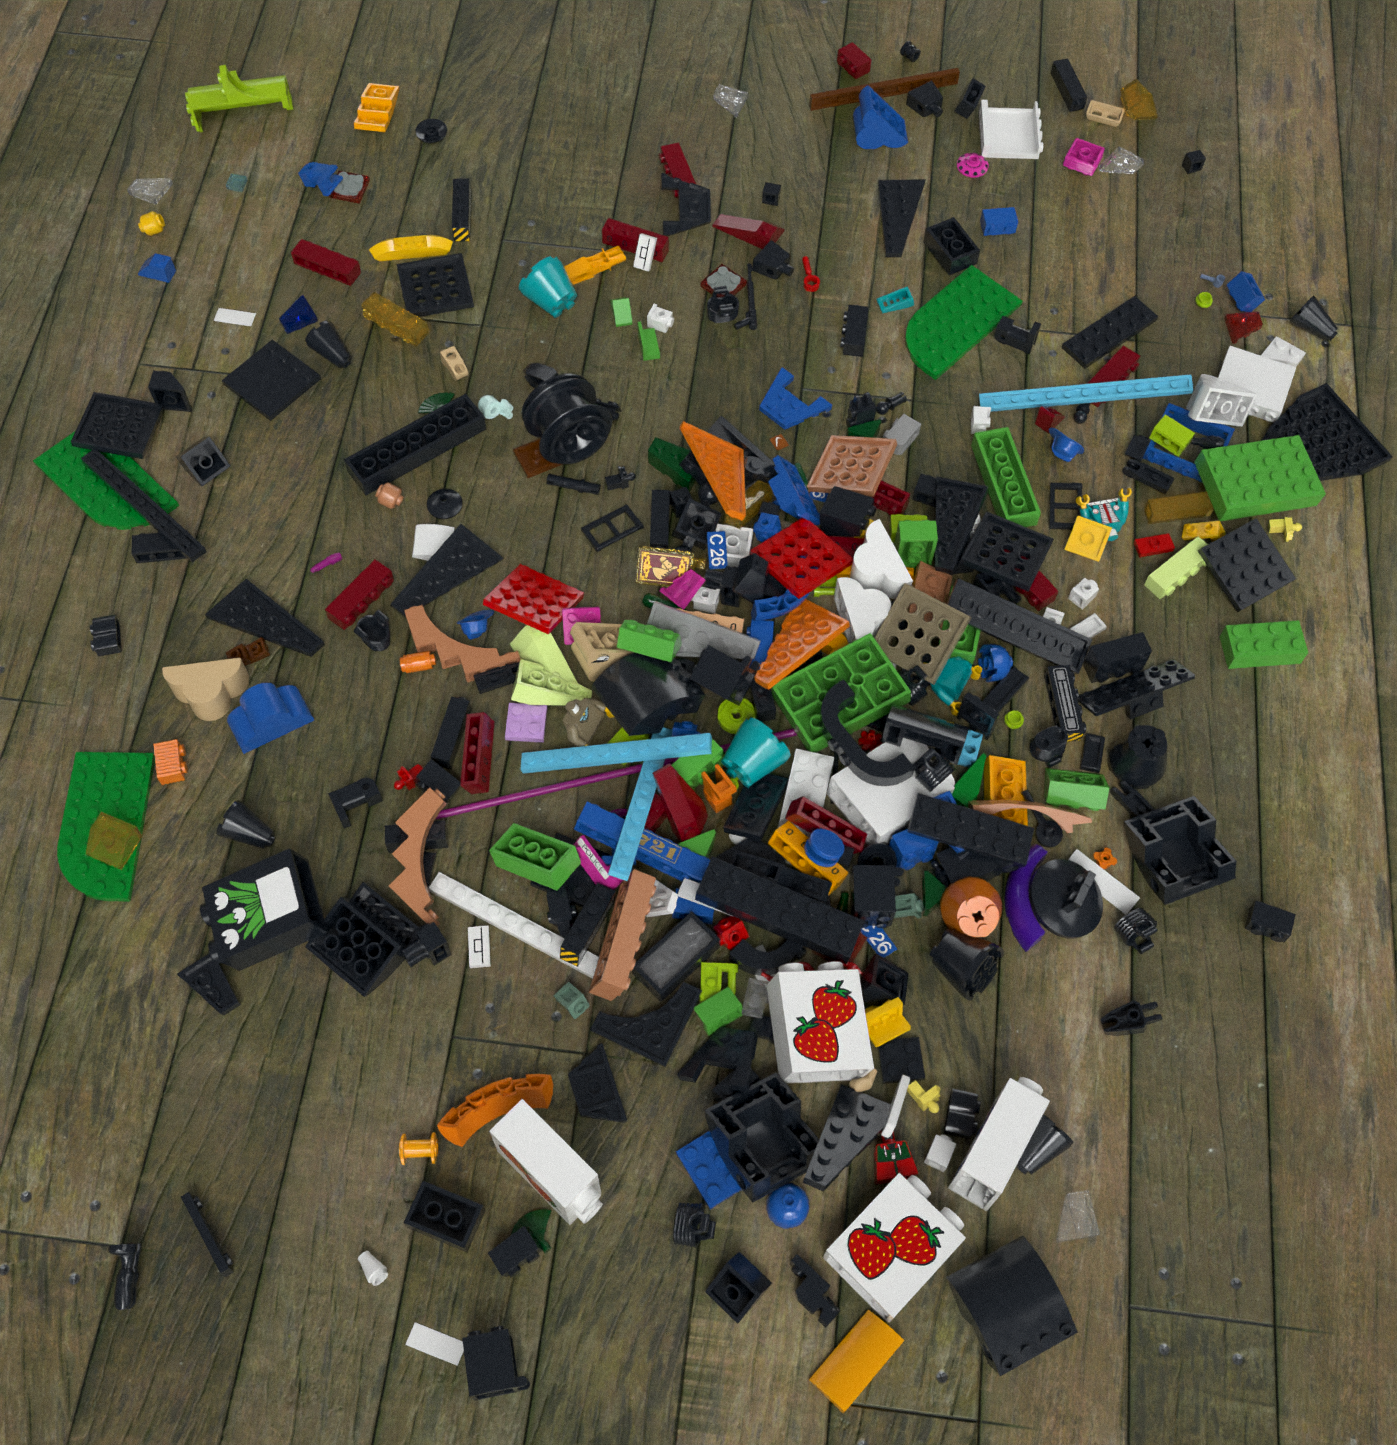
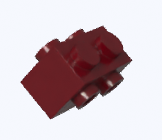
[869,480,910,516]

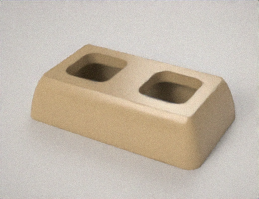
[1086,100,1125,127]

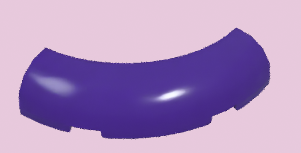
[1004,844,1048,952]

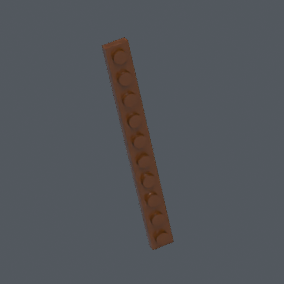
[809,68,960,111]

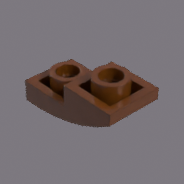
[225,637,270,666]

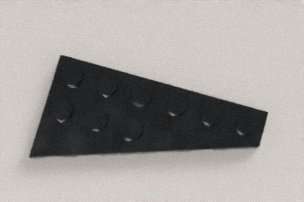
[390,524,504,617]

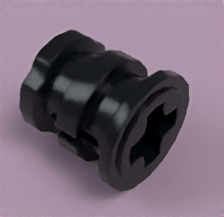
[900,41,921,62]

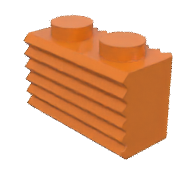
[153,739,188,785]

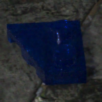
[279,295,318,334]

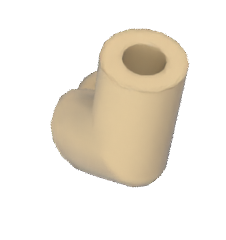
[849,1069,877,1092]

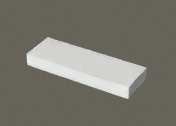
[881,1075,910,1138]

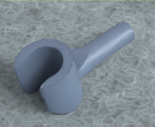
[1200,274,1225,288]

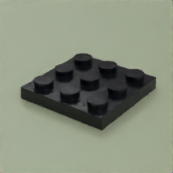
[530,833,611,908]

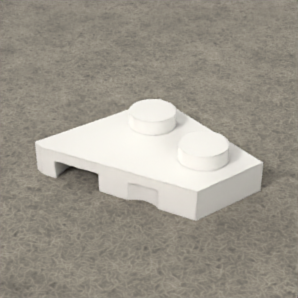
[1261,336,1306,367]
[646,880,678,917]

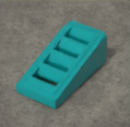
[876,286,914,314]

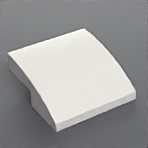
[412,524,454,561]

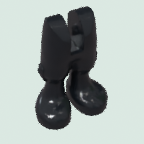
[108,1243,142,1310]

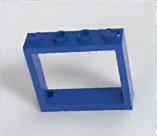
[1143,403,1235,483]

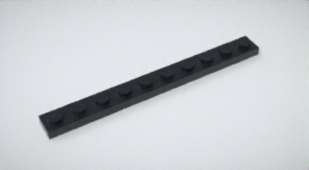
[81,449,207,562]

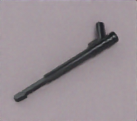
[734,263,757,330]

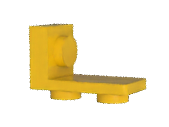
[1182,521,1226,542]

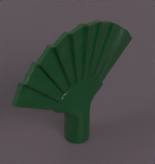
[418,392,455,413]
[511,1209,552,1253]

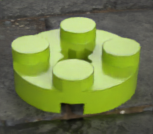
[718,698,755,734]

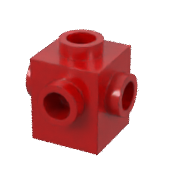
[713,916,749,950]

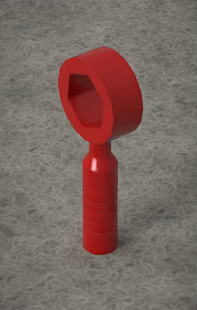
[802,256,820,292]

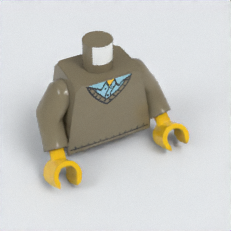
[563,698,615,747]

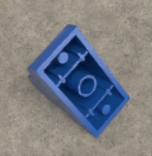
[853,85,908,149]
[227,683,314,754]

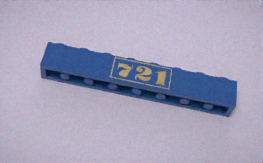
[574,802,710,883]

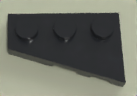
[177,953,241,1016]

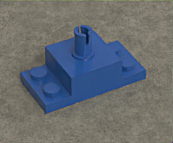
[768,455,820,526]

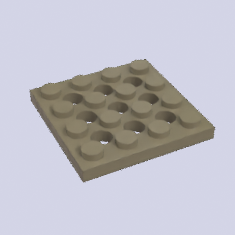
[874,583,971,685]

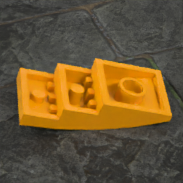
[354,83,399,132]

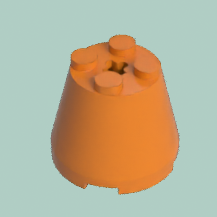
[940,877,1002,937]

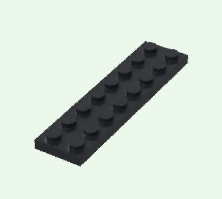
[946,578,1093,674]

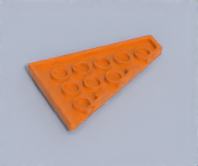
[680,421,746,521]
[754,599,850,690]

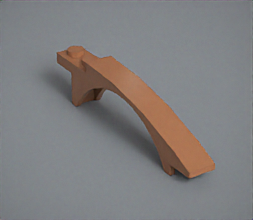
[966,799,1092,833]

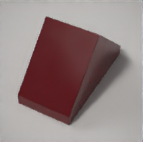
[1035,406,1065,434]

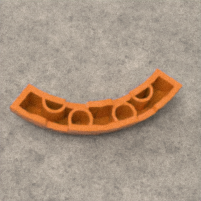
[437,1074,553,1147]

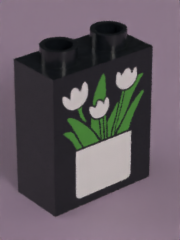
[200,848,328,971]

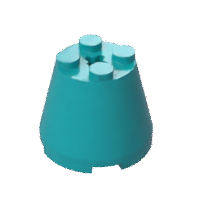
[519,256,577,318]
[721,717,791,788]

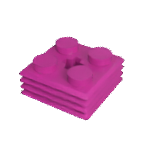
[1063,138,1105,176]

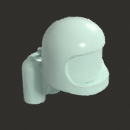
[478,395,513,419]

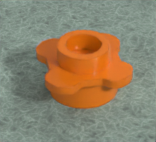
[1093,848,1117,870]

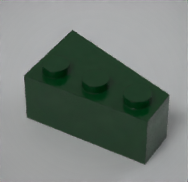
[648,437,696,493]

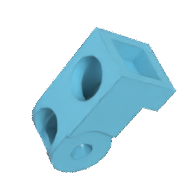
[958,730,983,768]

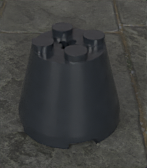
[1107,725,1167,789]
[930,929,1004,1001]

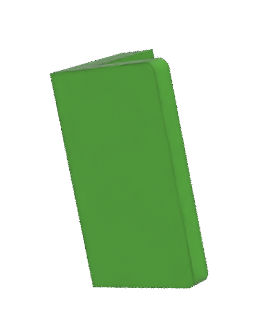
[637,321,660,361]
[694,987,744,1036]

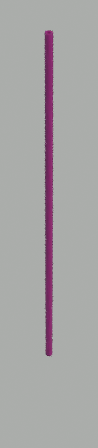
[435,729,797,820]

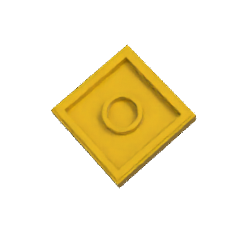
[1064,516,1112,562]

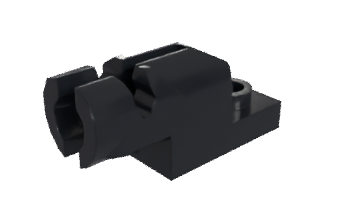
[790,1254,841,1328]

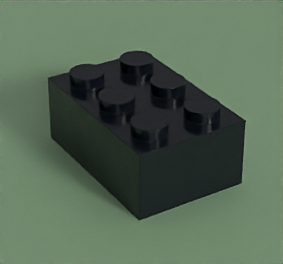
[924,217,980,275]
[1083,632,1152,683]
[403,1181,486,1253]

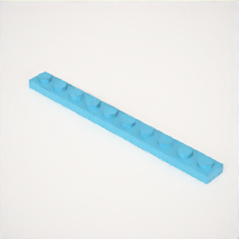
[608,727,672,881]
[520,733,712,773]

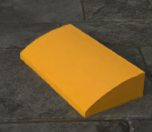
[984,755,1028,826]
[809,1309,904,1413]

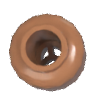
[375,482,404,509]

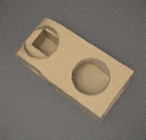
[440,346,469,381]

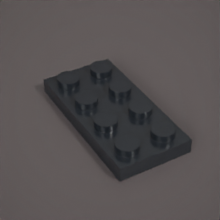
[723,774,789,841]

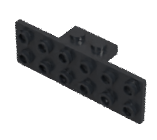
[1078,659,1195,720]

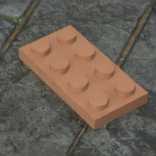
[908,561,953,629]

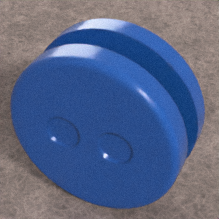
[804,829,845,867]

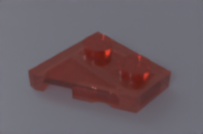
[1224,312,1263,344]

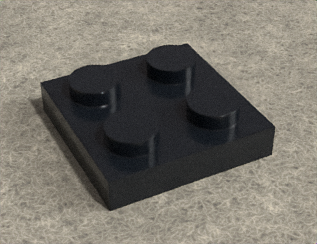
[877,1037,925,1084]

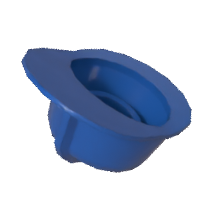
[1049,427,1084,462]
[456,610,494,639]

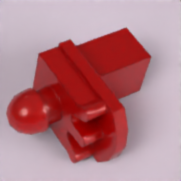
[394,764,423,790]

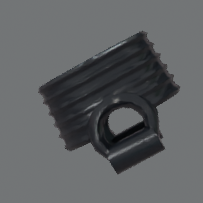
[707,285,739,323]
[353,610,390,651]
[899,665,930,707]
[1029,726,1068,768]
[912,748,956,792]
[1114,908,1158,954]
[673,1202,716,1248]

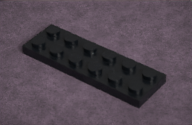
[1062,296,1158,369]
[907,793,1034,867]

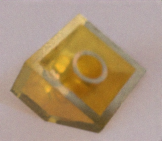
[1120,79,1158,120]
[86,812,143,870]

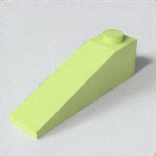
[510,625,578,683]
[511,659,592,705]

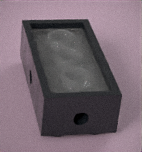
[632,911,720,1002]

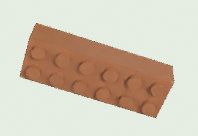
[589,869,656,1001]

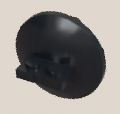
[1028,859,1103,939]

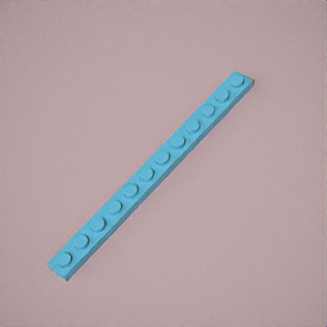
[979,375,1193,412]

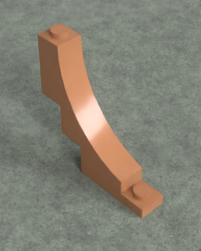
[404,605,520,683]
[389,788,447,927]

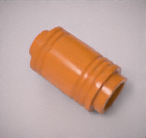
[400,650,436,673]

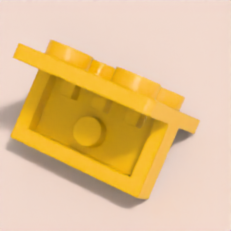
[865,997,911,1047]

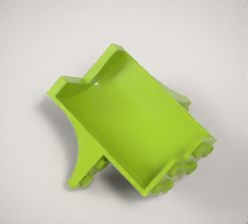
[185,65,293,132]

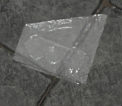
[714,84,748,117]
[1099,147,1144,174]
[127,178,173,205]
[1056,1190,1100,1243]

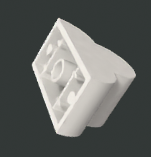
[1186,374,1258,427]
[850,519,913,599]
[834,577,891,644]

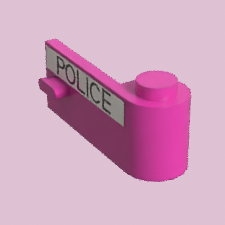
[574,835,624,890]

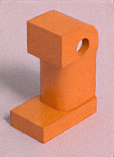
[701,764,737,813]

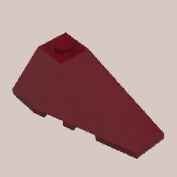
[712,214,785,249]
[652,764,708,842]

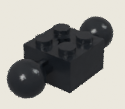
[671,482,722,566]

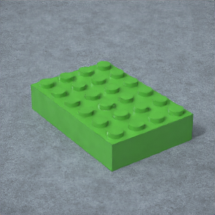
[1194,435,1326,521]
[771,633,911,753]

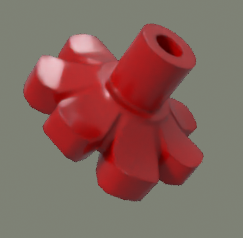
[858,730,882,752]

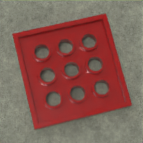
[750,518,853,599]
[483,564,584,635]

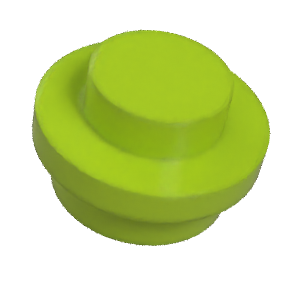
[1195,292,1213,308]
[1004,710,1024,729]

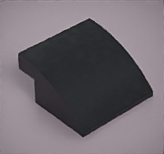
[305,882,422,997]

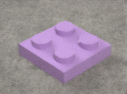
[505,703,548,742]

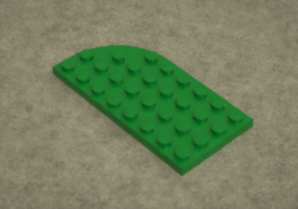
[905,265,1023,380]
[33,431,179,530]
[57,752,155,902]

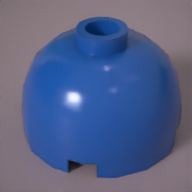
[978,644,1013,682]
[766,1183,810,1229]

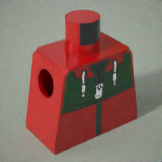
[874,1131,918,1185]

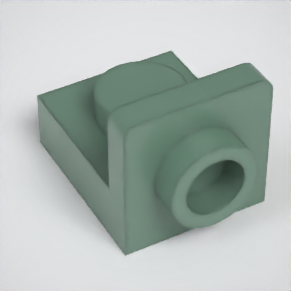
[894,893,924,919]
[553,982,590,1019]

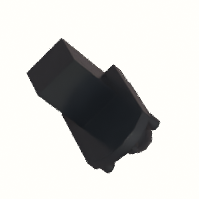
[605,466,636,491]

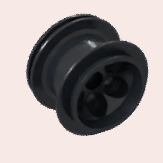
[521,373,612,464]

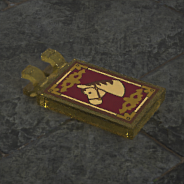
[635,546,706,587]

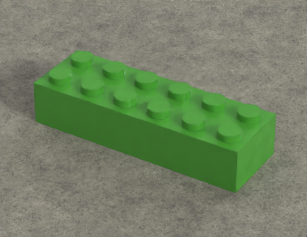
[971,427,1041,527]

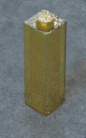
[724,480,773,529]
[1144,492,1214,524]

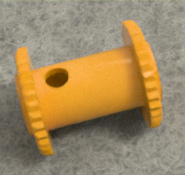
[399,1132,438,1165]

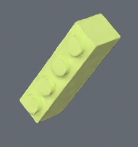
[1144,536,1208,599]

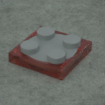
[329,171,370,204]
[700,264,747,298]

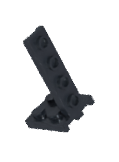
[957,666,1030,740]

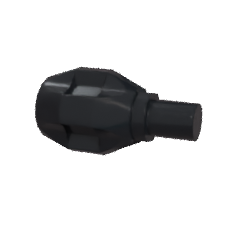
[1191,435,1225,449]

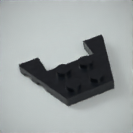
[661,173,711,237]
[677,1027,758,1092]

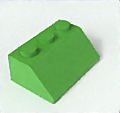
[617,620,682,662]
[1044,768,1110,811]

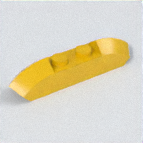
[369,235,453,261]

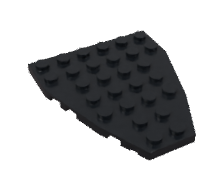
[1261,383,1393,481]

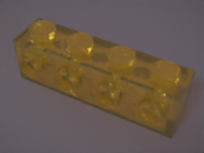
[361,292,429,346]

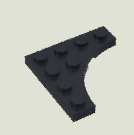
[590,982,702,1068]

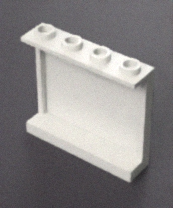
[979,100,1043,159]
[1218,346,1296,423]

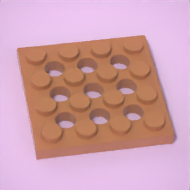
[807,435,897,496]

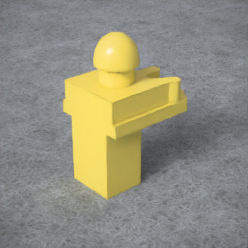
[1268,517,1302,542]
[907,1080,940,1113]

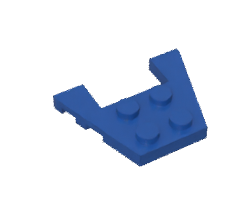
[759,367,832,430]

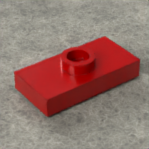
[1134,533,1175,558]

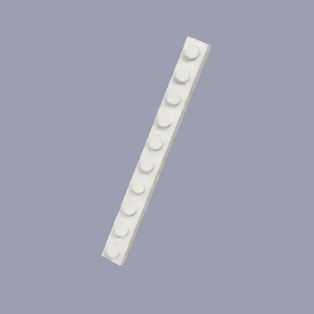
[428,872,599,979]

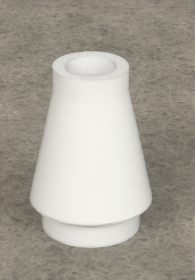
[358,1251,388,1286]

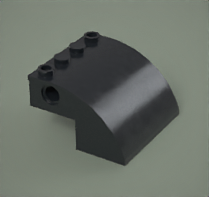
[591,652,706,736]
[882,704,969,765]
[1124,796,1237,905]
[705,1072,819,1203]
[946,1235,1078,1376]

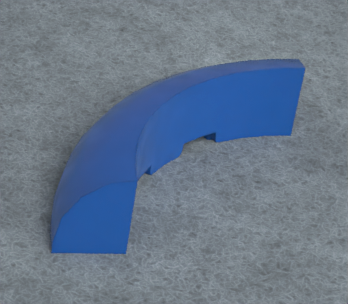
[751,556,819,621]

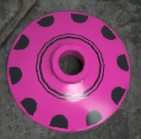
[957,153,989,178]

